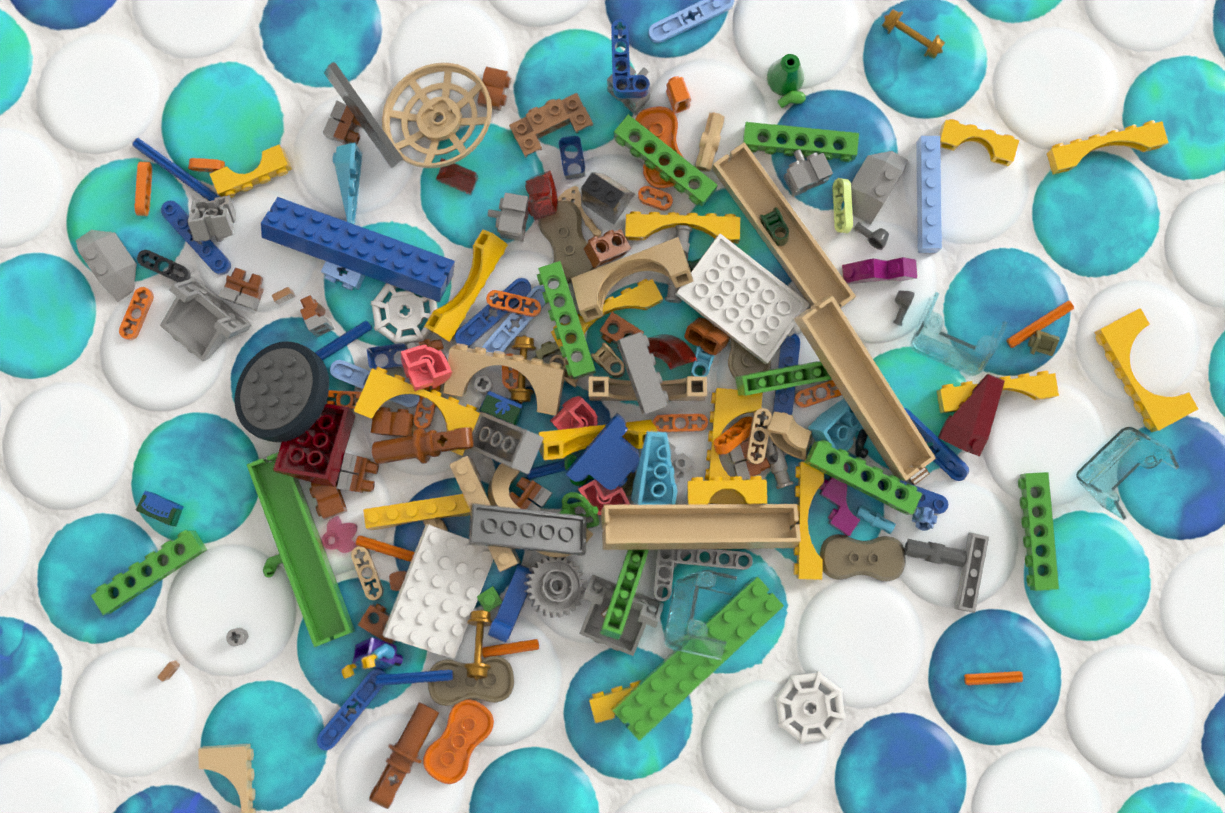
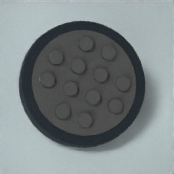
[234,341,329,442]

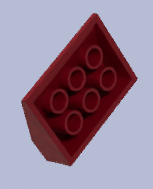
[273,404,355,487]

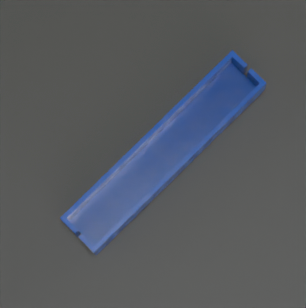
[261,197,455,302]

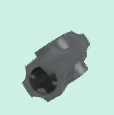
[904,539,966,567]

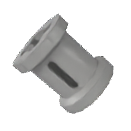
[474,375,493,394]
[226,628,249,646]

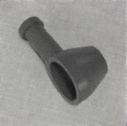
[853,222,889,250]
[893,290,915,326]

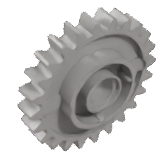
[524,556,586,618]

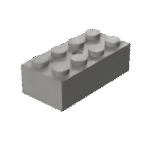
[617,332,669,414]
[471,412,544,474]

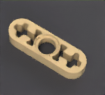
[746,408,772,464]
[351,546,384,600]

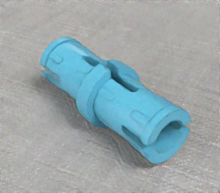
[855,505,896,534]

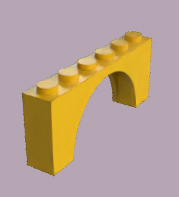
[1094,308,1199,432]
[354,367,480,456]
[704,388,763,504]

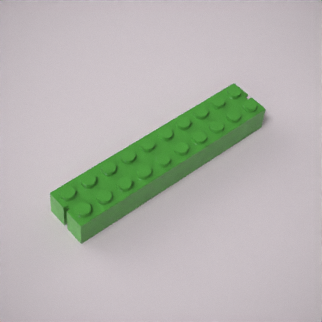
[247,452,355,647]
[611,577,784,741]

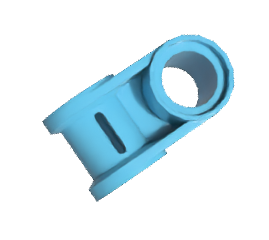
[691,346,715,377]

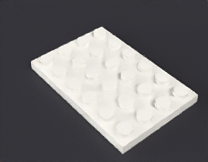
[675,234,810,364]
[382,524,493,659]

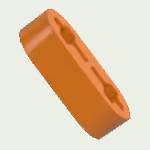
[188,158,225,172]
[638,186,673,211]
[502,353,519,389]

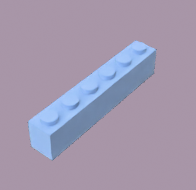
[916,136,942,253]

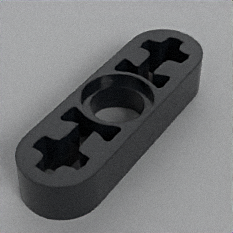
[137,250,191,283]

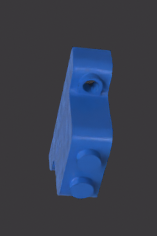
[566,413,639,490]

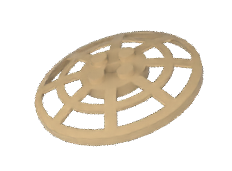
[382,63,492,168]

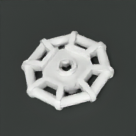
[370,283,438,344]
[774,671,846,744]

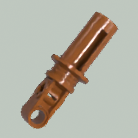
[372,427,474,464]
[369,702,439,809]

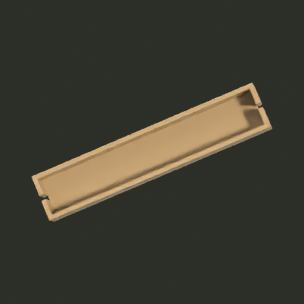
[712,142,856,308]
[794,296,936,481]
[601,504,801,550]

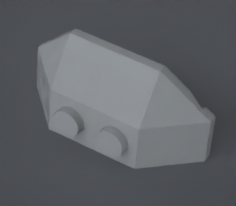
[851,151,908,225]
[76,230,137,302]

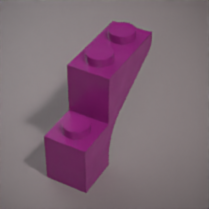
[842,257,917,284]
[819,463,860,536]

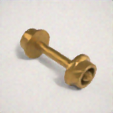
[882,9,945,59]
[508,334,537,404]
[464,609,493,681]

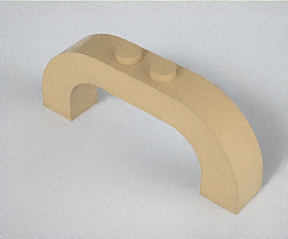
[488,463,593,558]

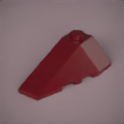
[938,374,1005,457]

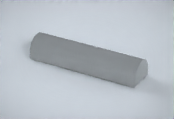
[954,532,989,613]

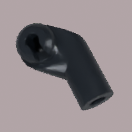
[855,429,869,459]

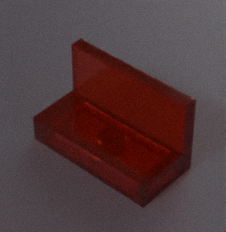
[436,158,478,195]

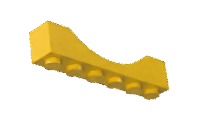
[1047,120,1169,175]
[625,211,740,243]
[424,230,508,342]
[551,279,663,350]
[937,371,1059,413]
[538,419,658,460]
[793,462,824,580]
[363,494,471,531]

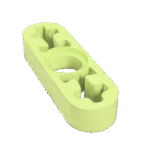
[833,178,853,233]

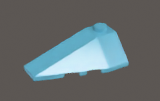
[332,143,363,224]
[808,398,862,451]
[631,431,677,505]

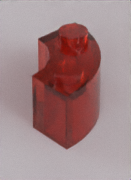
[525,170,558,221]
[647,334,697,370]

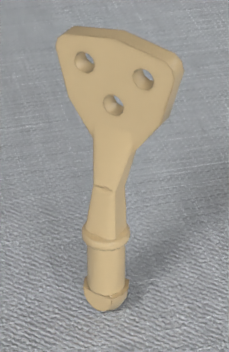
[558,186,601,238]

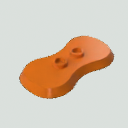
[635,106,684,188]
[423,699,494,784]

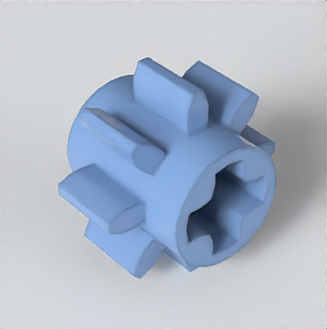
[912,507,937,531]

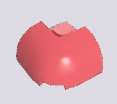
[401,345,452,391]
[550,396,598,430]
[578,479,631,515]

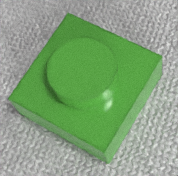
[477,586,503,612]

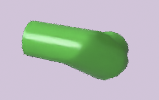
[777,90,806,108]
[263,554,283,578]

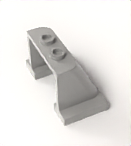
[160,278,251,361]
[579,574,664,656]

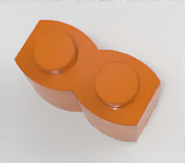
[665,76,692,114]

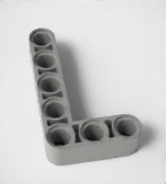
[653,549,753,601]

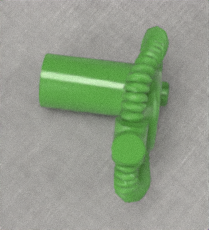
[559,492,600,529]

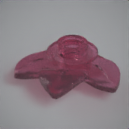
[322,516,358,553]

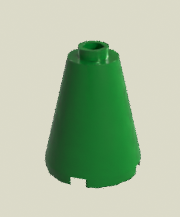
[767,54,804,96]

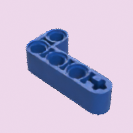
[611,19,650,99]
[488,564,532,643]

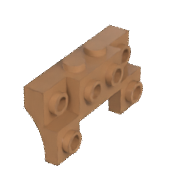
[509,93,593,158]

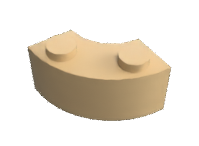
[768,411,812,460]

